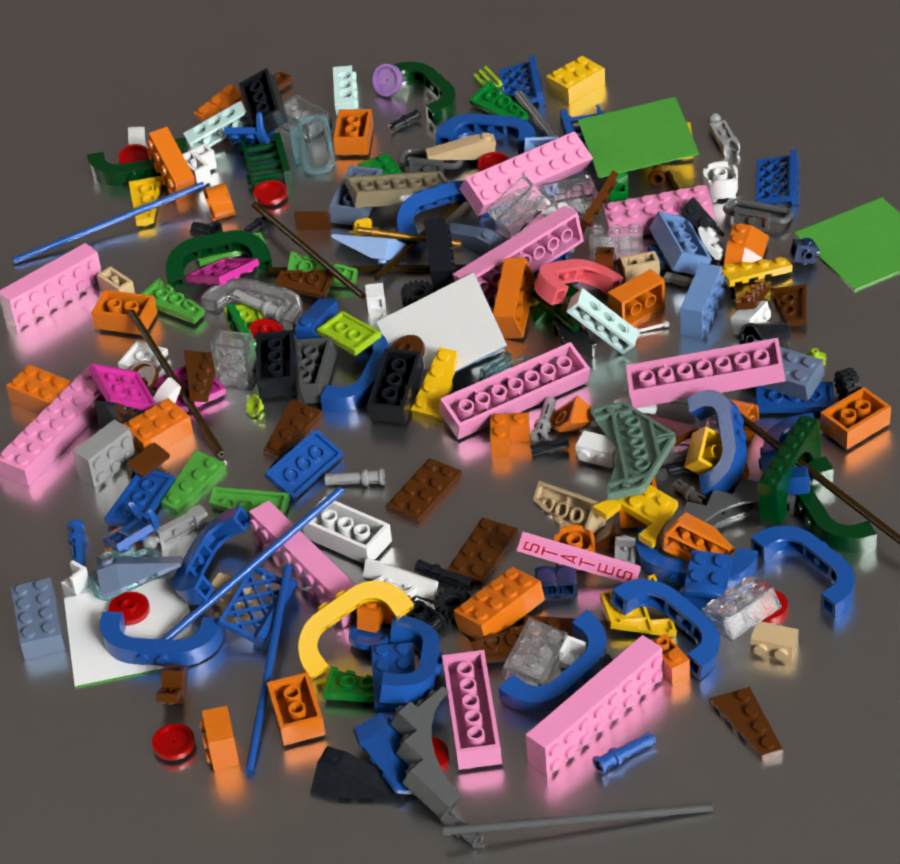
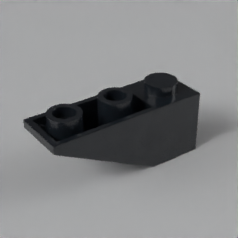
[552,317,597,359]

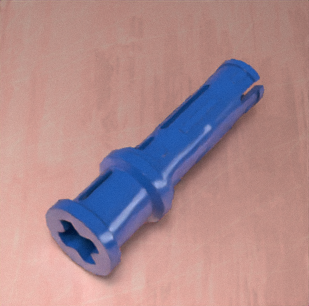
[67,520,86,567]
[592,732,656,775]

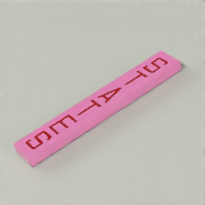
[517,532,641,583]

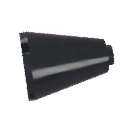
[739,322,791,345]

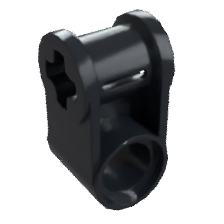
[408,600,447,631]

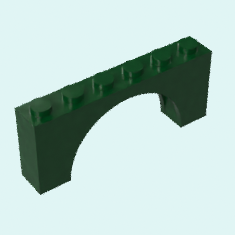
[757,416,822,526]

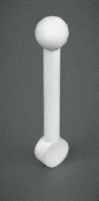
[635,321,670,335]

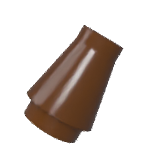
[648,164,666,185]

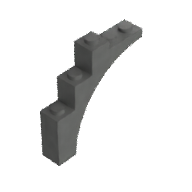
[681,478,796,527]
[390,686,462,819]

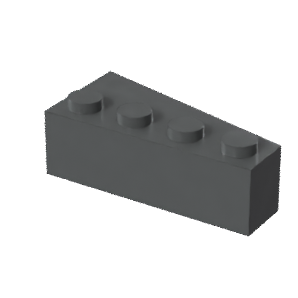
[297,337,337,404]

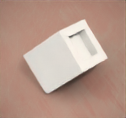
[365,283,386,312]
[61,560,91,596]
[558,636,587,669]

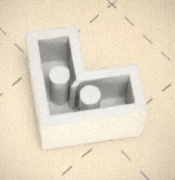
[182,143,217,185]

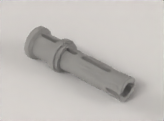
[232,289,285,322]
[531,397,556,443]
[325,468,385,486]

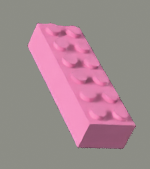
[603,185,714,242]
[0,243,102,328]
[442,650,502,770]

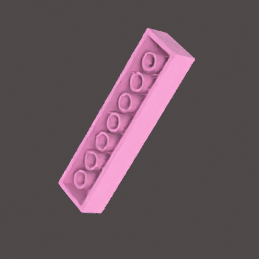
[460,131,593,216]
[453,205,584,302]
[626,338,786,408]
[439,342,590,439]
[0,368,106,487]
[249,501,357,629]
[526,635,663,776]

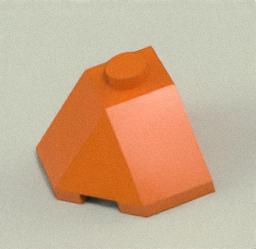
[550,396,592,432]

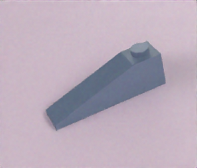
[447,222,509,256]
[97,556,183,599]

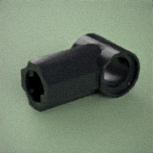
[190,222,223,237]

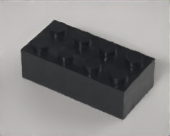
[239,68,289,134]
[424,217,456,293]
[257,330,297,398]
[367,348,424,424]

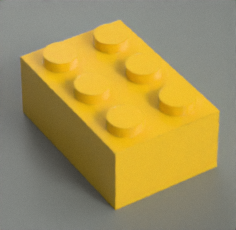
[546,56,605,105]

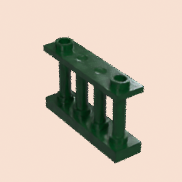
[239,133,292,191]
[529,279,582,332]

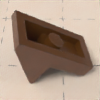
[595,522,634,554]

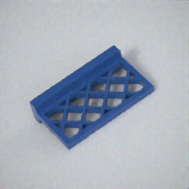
[499,55,546,107]
[755,150,800,206]
[217,567,298,650]

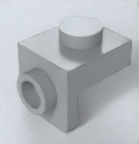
[615,535,636,564]

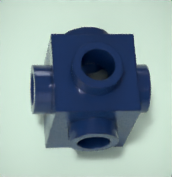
[789,238,819,265]

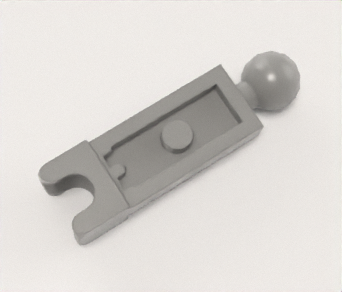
[708,113,740,157]
[142,505,209,551]

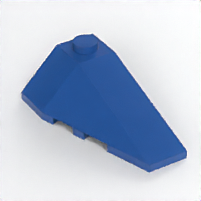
[295,298,338,345]
[353,713,414,794]

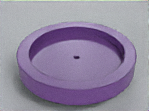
[372,64,402,96]

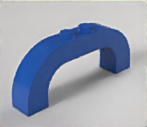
[435,114,536,154]
[395,181,498,244]
[320,334,389,413]
[688,390,747,498]
[758,413,814,495]
[172,505,251,605]
[751,526,855,619]
[636,528,758,592]
[610,579,720,680]
[498,610,607,714]
[100,611,226,666]
[380,616,443,704]

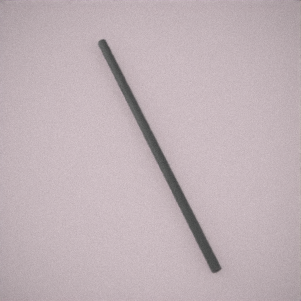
[442,803,713,836]

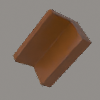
[294,211,332,230]
[127,442,170,479]

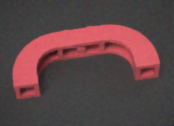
[534,259,623,305]

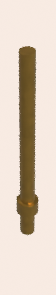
[357,226,462,248]

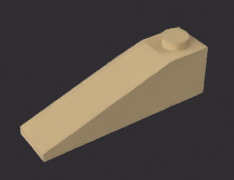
[425,133,496,160]
[533,481,606,534]

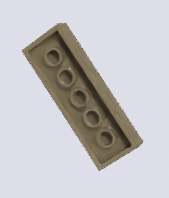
[344,171,449,208]

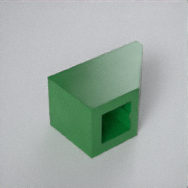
[609,183,628,203]

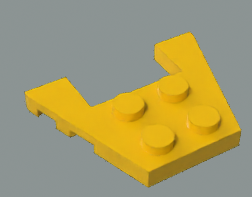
[593,485,678,549]
[600,574,677,637]

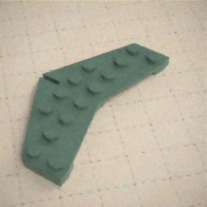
[590,402,676,500]

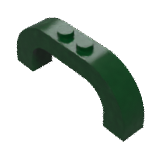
[393,62,457,126]
[87,137,188,186]
[166,230,272,288]
[794,456,877,553]

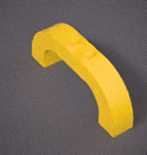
[298,581,414,681]

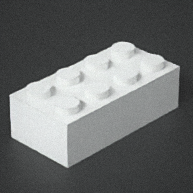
[303,497,392,564]

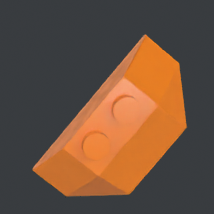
[724,223,769,265]
[662,512,735,562]

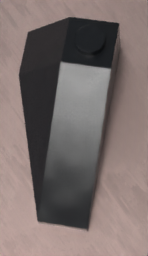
[96,400,141,429]
[310,746,404,803]

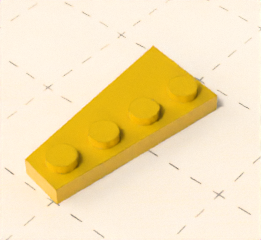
[129,176,162,226]
[722,257,792,287]
[411,347,458,422]

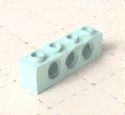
[333,65,358,117]
[183,101,250,149]
[566,288,639,355]

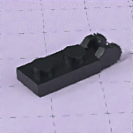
[680,197,725,237]

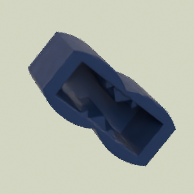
[535,565,577,598]

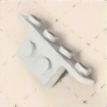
[363,558,438,601]

